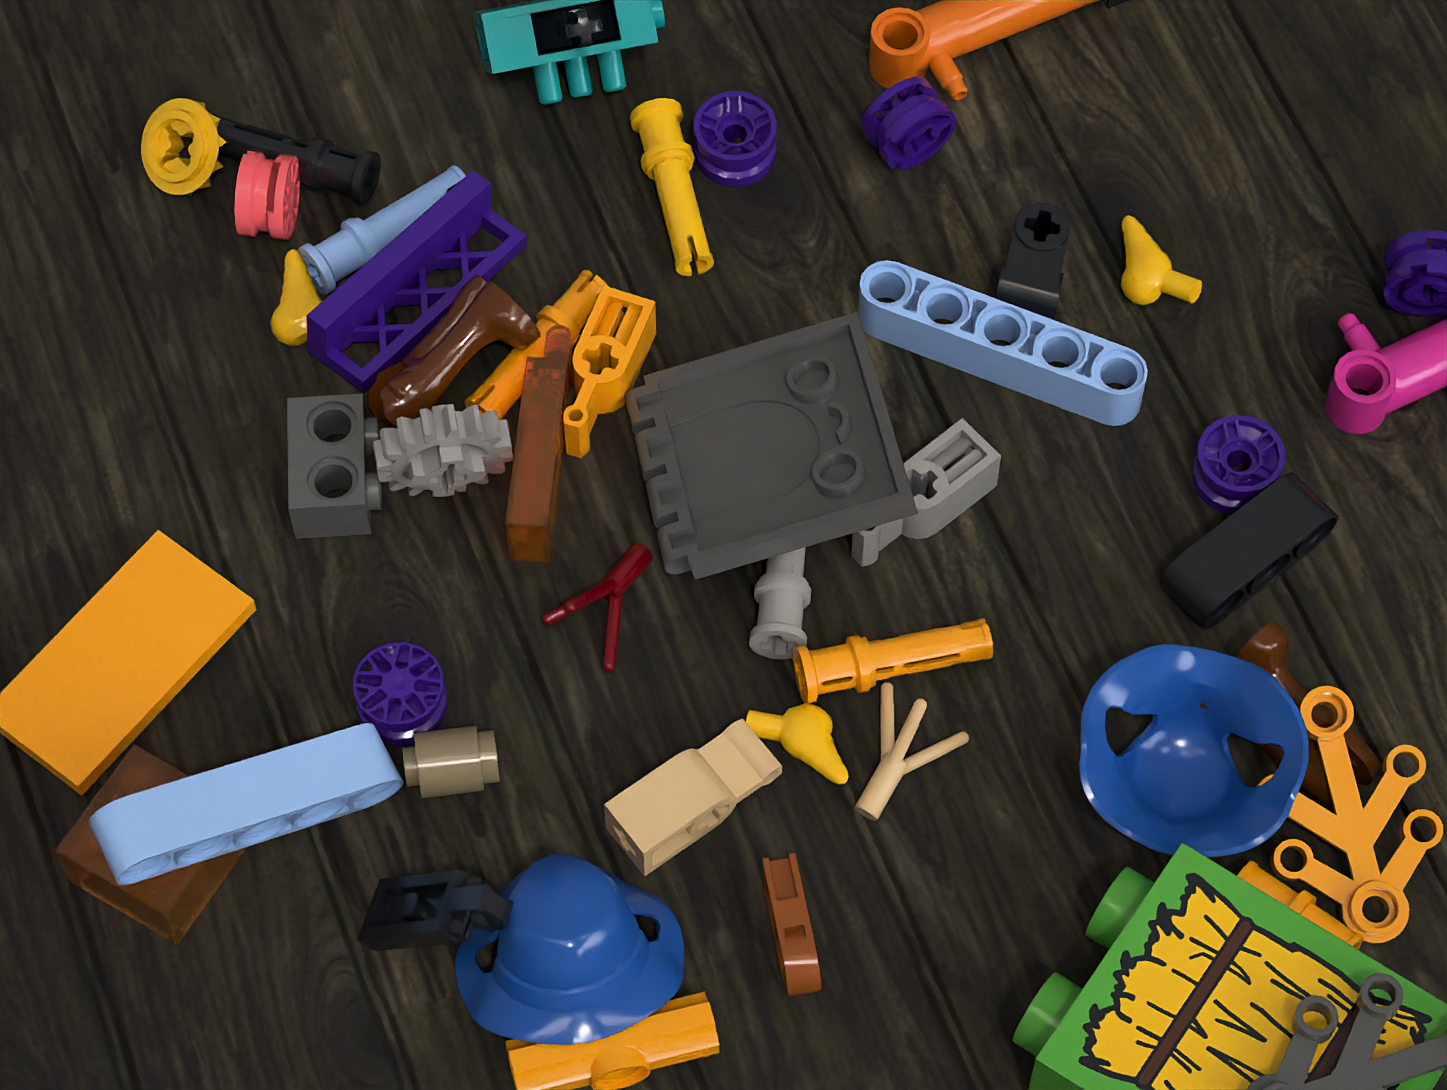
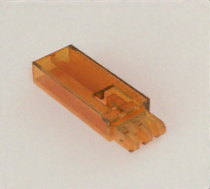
[505,325,573,563]

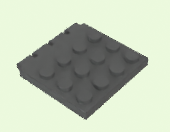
[625,312,918,580]

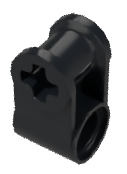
[995,202,1070,320]

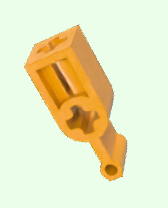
[563,285,656,458]

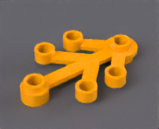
[1256,686,1444,944]

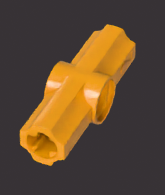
[505,992,719,1090]

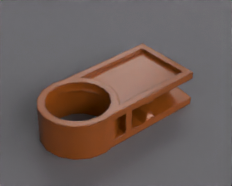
[762,853,821,997]

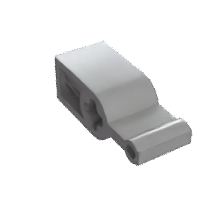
[851,418,1001,567]

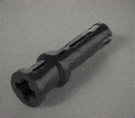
[210,113,381,205]

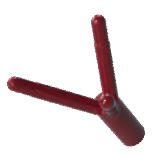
[541,543,653,672]

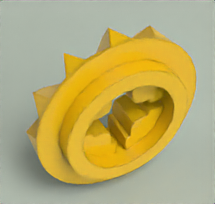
[141,98,227,196]

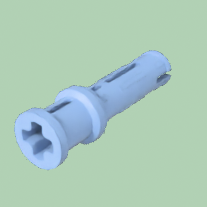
[297,165,466,295]

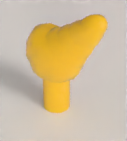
[1120,215,1202,305]
[270,249,345,353]
[746,703,849,785]

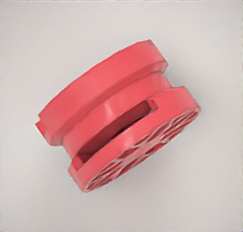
[234,151,300,240]

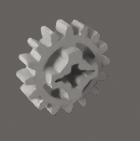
[373,404,513,497]

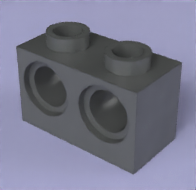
[287,393,382,539]

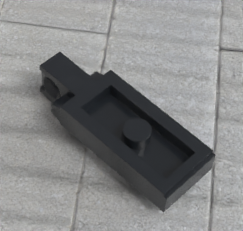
[357,869,514,951]

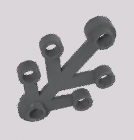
[1246,973,1447,1090]

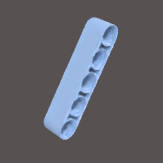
[858,260,1148,426]
[88,723,404,885]

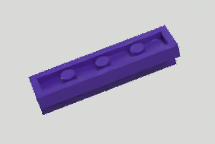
[306,170,527,393]

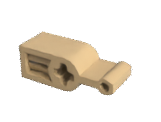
[604,718,782,876]

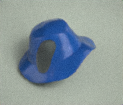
[1079,644,1309,857]
[455,854,684,1045]

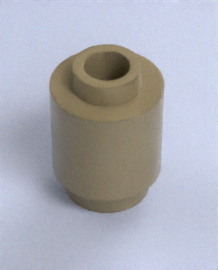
[403,725,500,798]

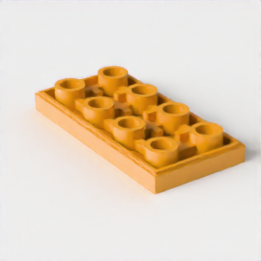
[0,530,257,796]

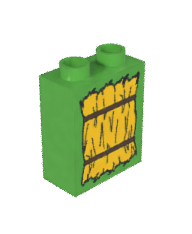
[1012,843,1447,1090]

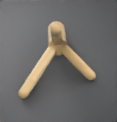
[854,682,969,821]

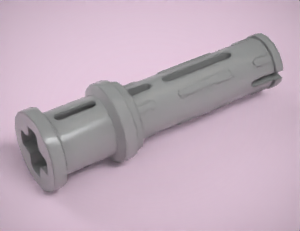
[749,547,811,660]

